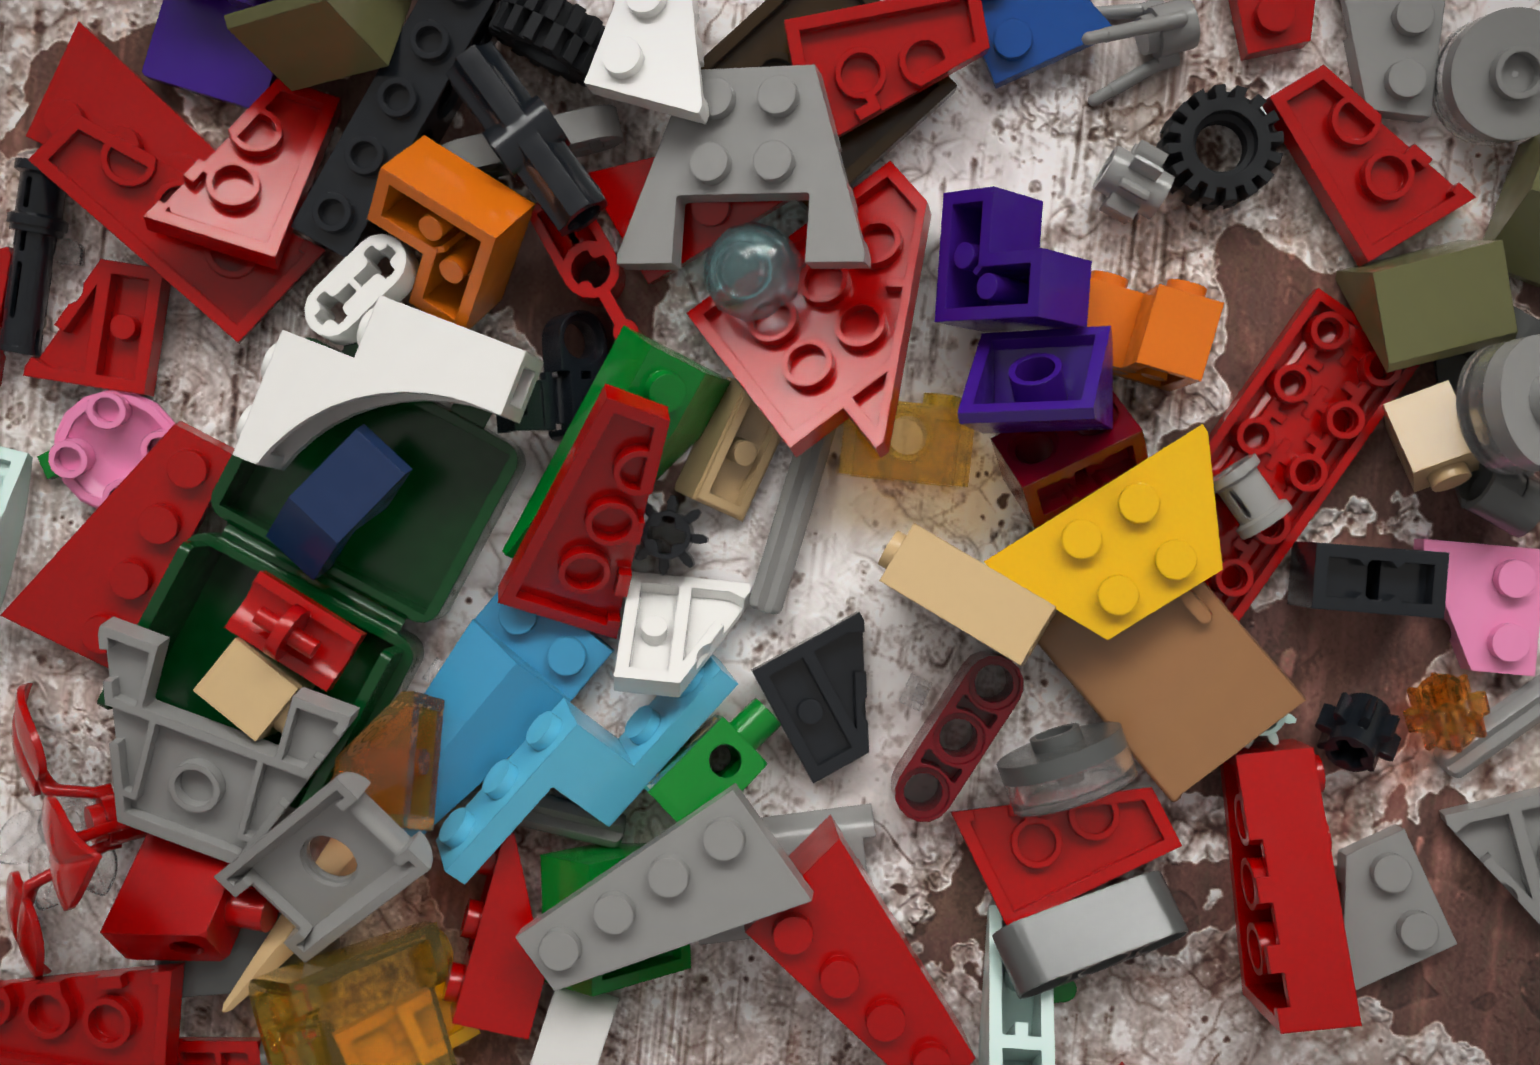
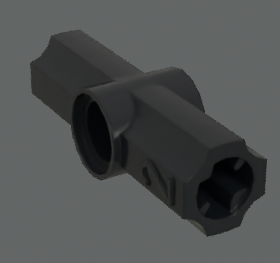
[445,42,608,237]

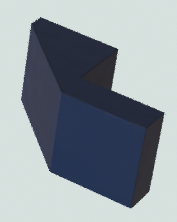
[266,424,413,581]

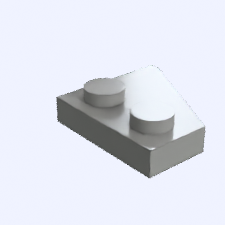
[1439,787,1540,924]
[1337,824,1457,990]

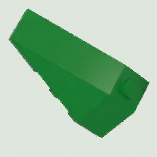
[502,325,731,558]

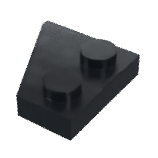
[751,612,869,784]

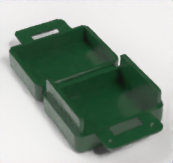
[97,337,526,809]

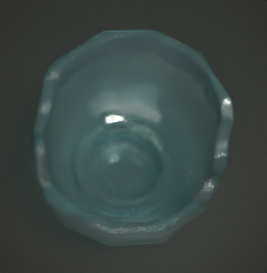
[703,221,806,322]

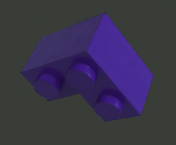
[934,186,1092,332]

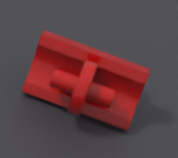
[224,570,367,692]

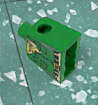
[644,698,781,822]

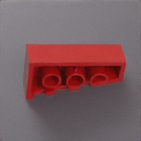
[1220,738,1362,1034]
[744,814,976,1065]

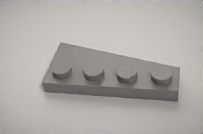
[515,783,814,991]

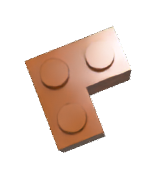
[367,135,535,329]
[1087,270,1224,392]

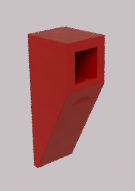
[442,831,545,1040]

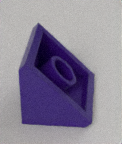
[957,326,1113,434]

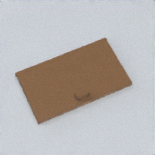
[1038,582,1306,802]

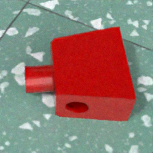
[100,833,279,961]

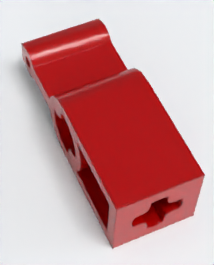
[530,203,643,340]

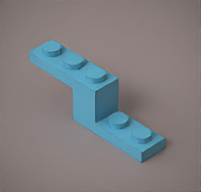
[436,654,738,885]

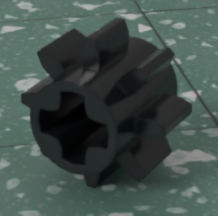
[635,495,709,575]
[1315,692,1401,772]

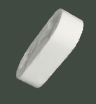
[304,234,419,346]

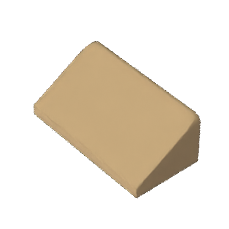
[675,377,781,522]

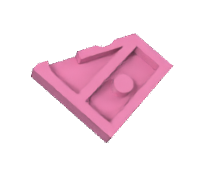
[1413,539,1540,676]

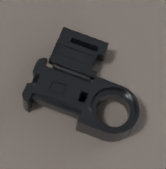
[496,310,608,441]

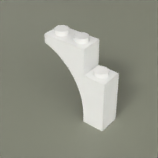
[232,295,544,471]

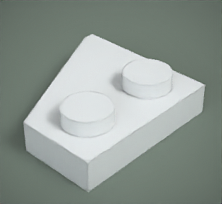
[584,0,709,125]
[614,571,752,697]

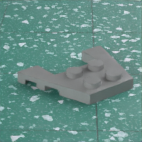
[617,64,871,270]
[98,616,360,863]

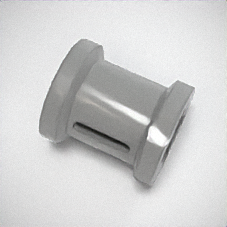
[1213,453,1293,540]

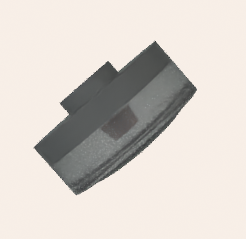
[997,721,1138,817]

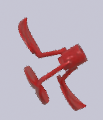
[6,683,147,978]

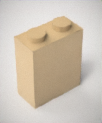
[878,523,1056,667]

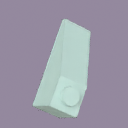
[979,905,1055,1065]

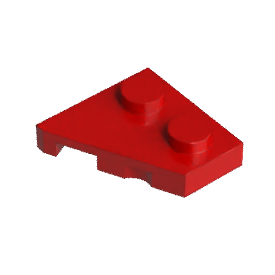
[23,259,171,397]

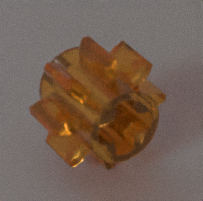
[1402,672,1491,753]

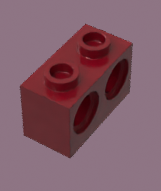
[990,391,1148,529]

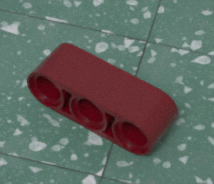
[891,651,1024,822]

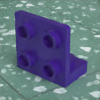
[142,0,277,109]

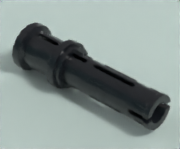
[0,158,69,356]

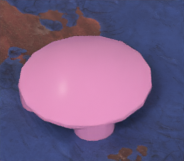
[48,390,175,509]

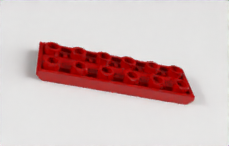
[1190,288,1420,621]

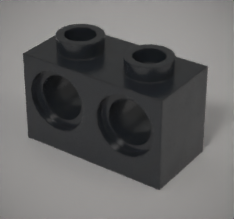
[1287,541,1449,619]

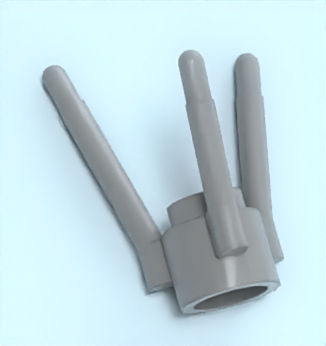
[1082,0,1200,107]

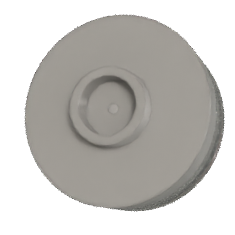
[1432,7,1540,146]
[1456,334,1540,476]

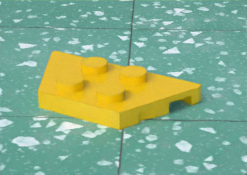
[984,424,1223,640]

